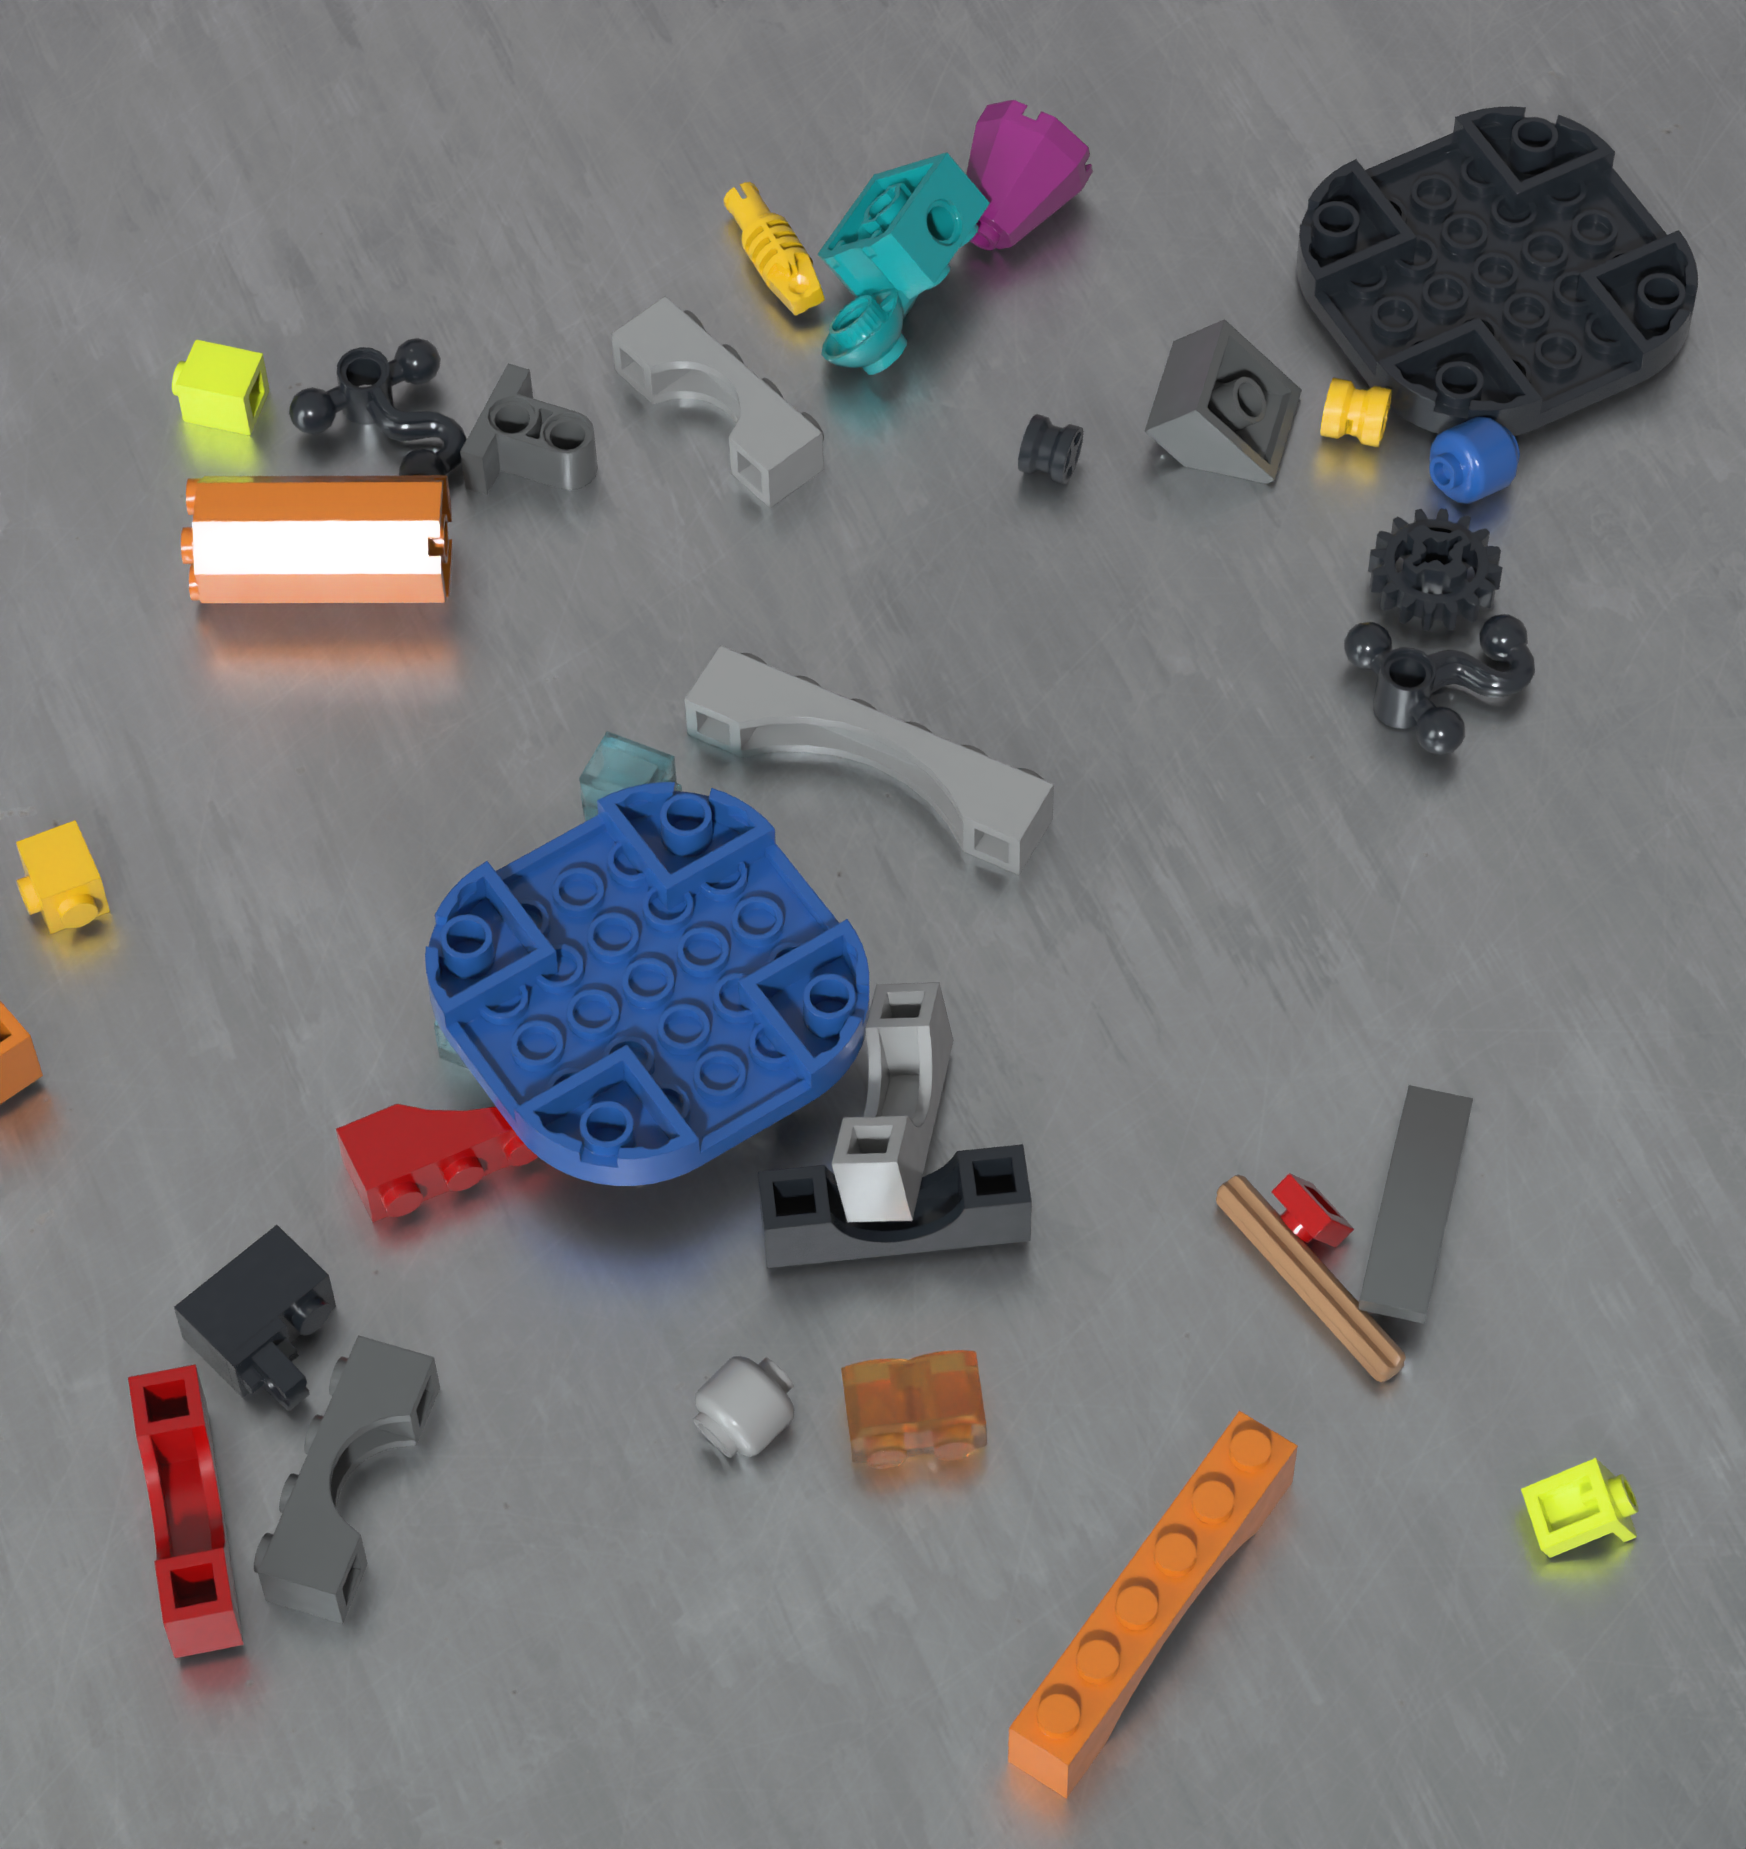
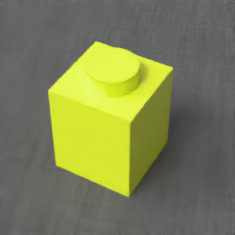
[172,339,270,436]

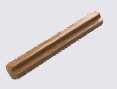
[1216,1175,1406,1383]

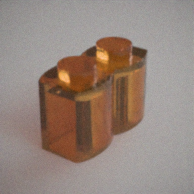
[841,1350,987,1469]

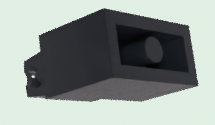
[174,1225,336,1411]

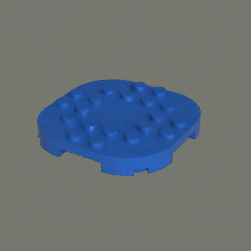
[425,782,870,1186]

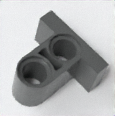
[460,363,598,495]

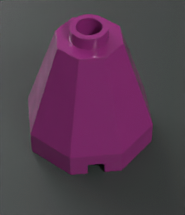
[966,100,1093,250]

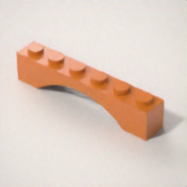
[1008,1411,1298,1799]

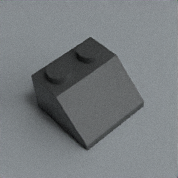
[1145,319,1302,484]

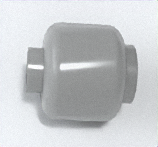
[693,1356,794,1458]

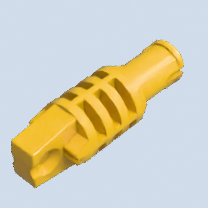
[724,182,825,315]

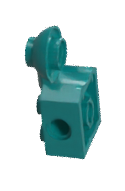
[818,152,990,375]

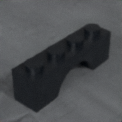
[758,1144,1032,1268]

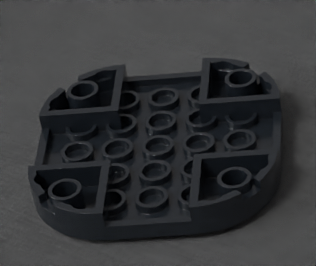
[1296,106,1698,436]

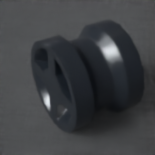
[1018,414,1084,484]

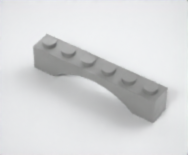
[685,645,1054,875]

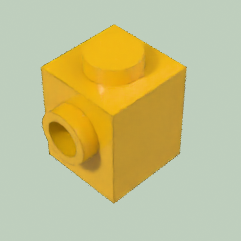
[16,820,110,934]

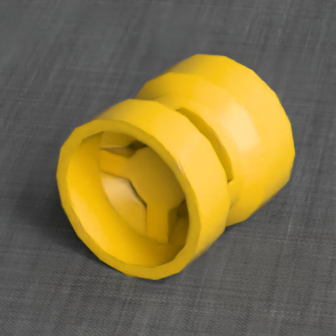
[1320,377,1392,448]

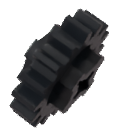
[1368,508,1503,631]

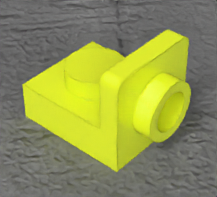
[1521,1458,1639,1558]

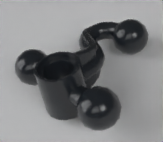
[289,338,467,476]
[1344,614,1535,755]

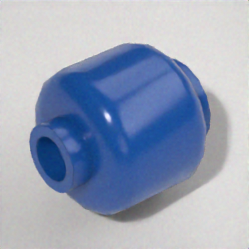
[1429,417,1520,504]

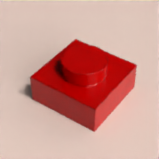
[1271,1173,1354,1248]

